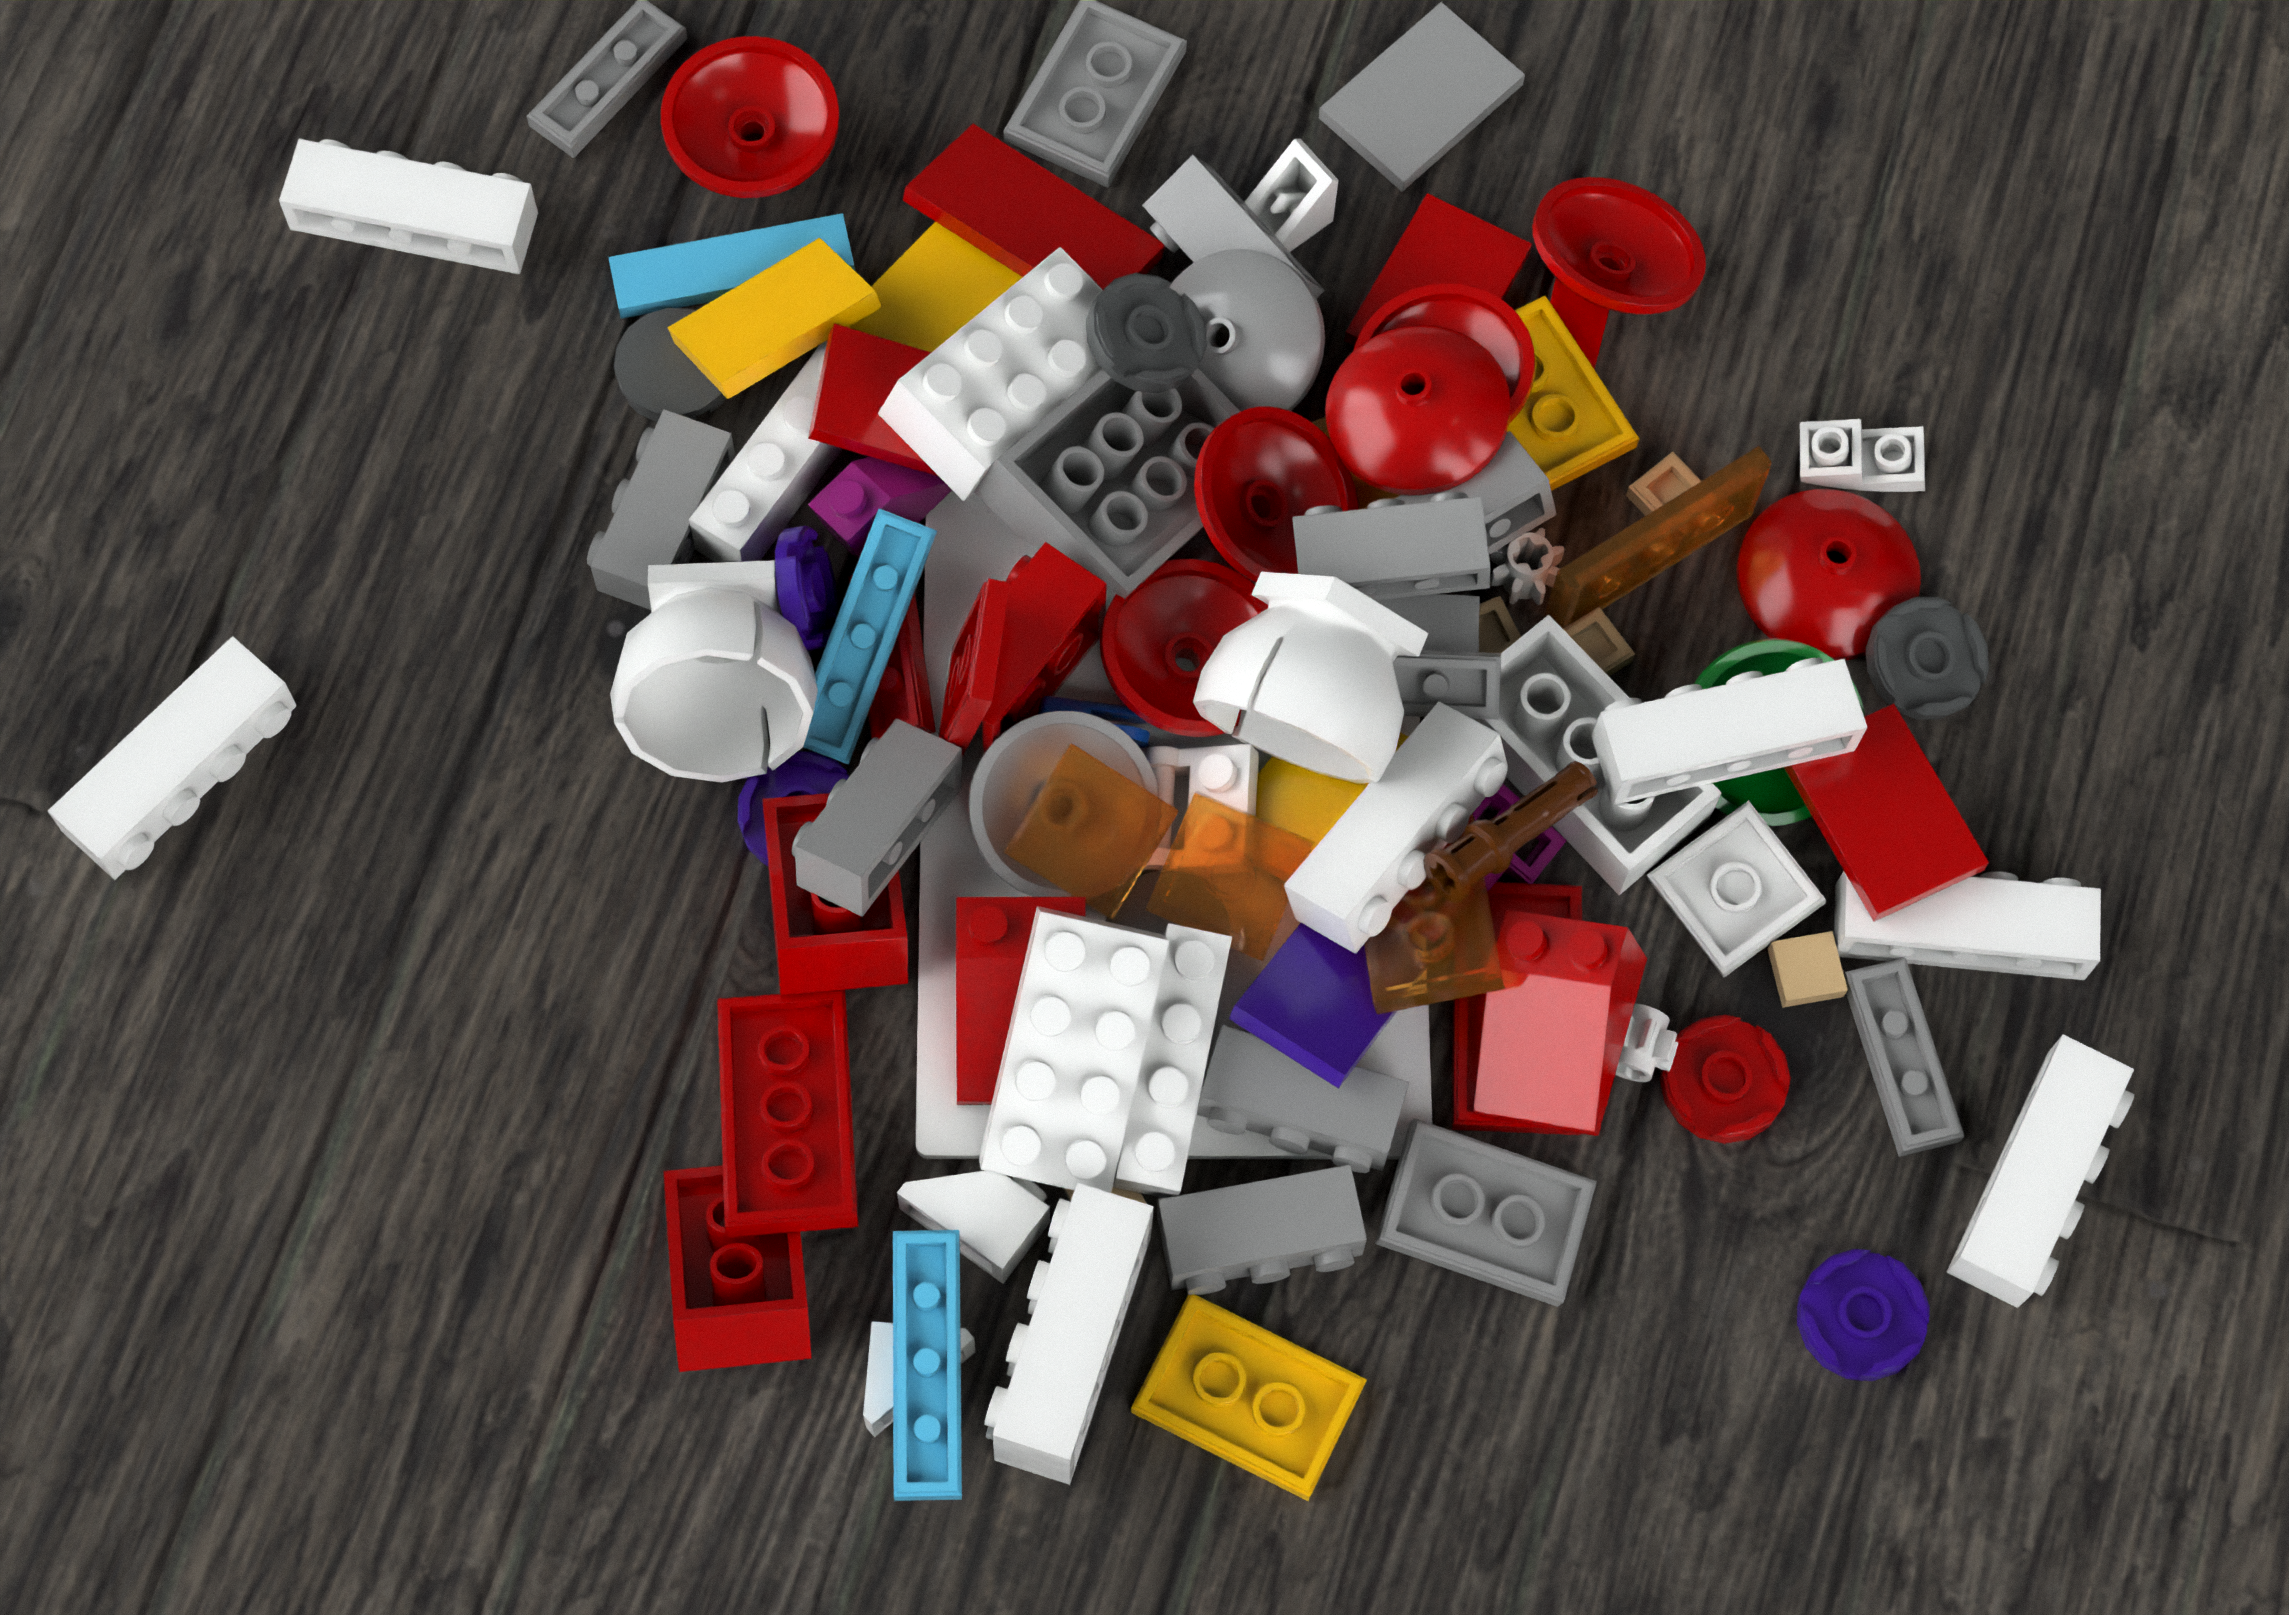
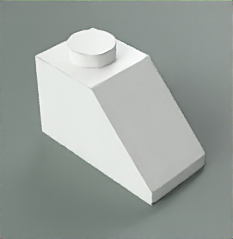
[897,1171,1050,1284]

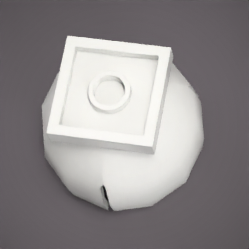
[610,560,818,783]
[1193,572,1429,784]

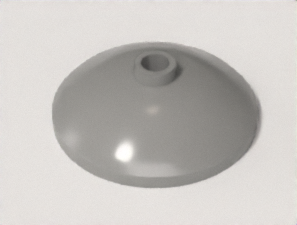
[1169,249,1325,411]
[969,711,1160,900]

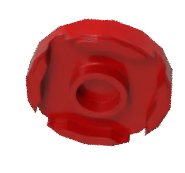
[1660,1015,1791,1144]

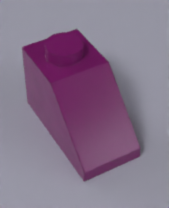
[808,457,952,561]

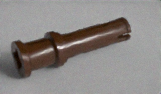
[1423,761,1598,903]

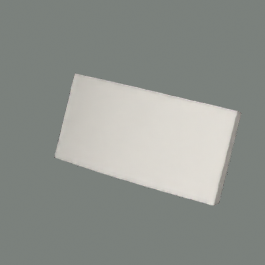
[1800,419,1925,492]

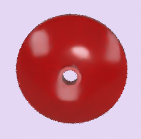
[661,36,839,198]
[1532,177,1706,315]
[1353,283,1535,424]
[1325,325,1511,495]
[1194,406,1358,582]
[1737,489,1921,661]
[1100,559,1268,737]

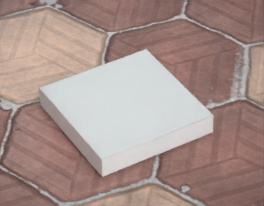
[1647,800,1826,978]

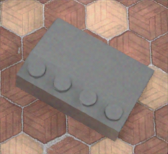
[974,368,1240,599]

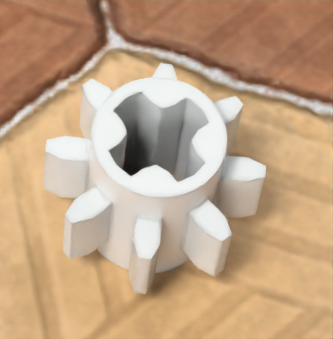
[1490,528,1565,605]
[1615,1003,1679,1082]

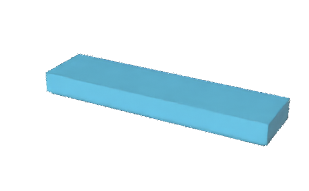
[608,213,855,319]
[804,509,937,764]
[893,1230,962,1501]

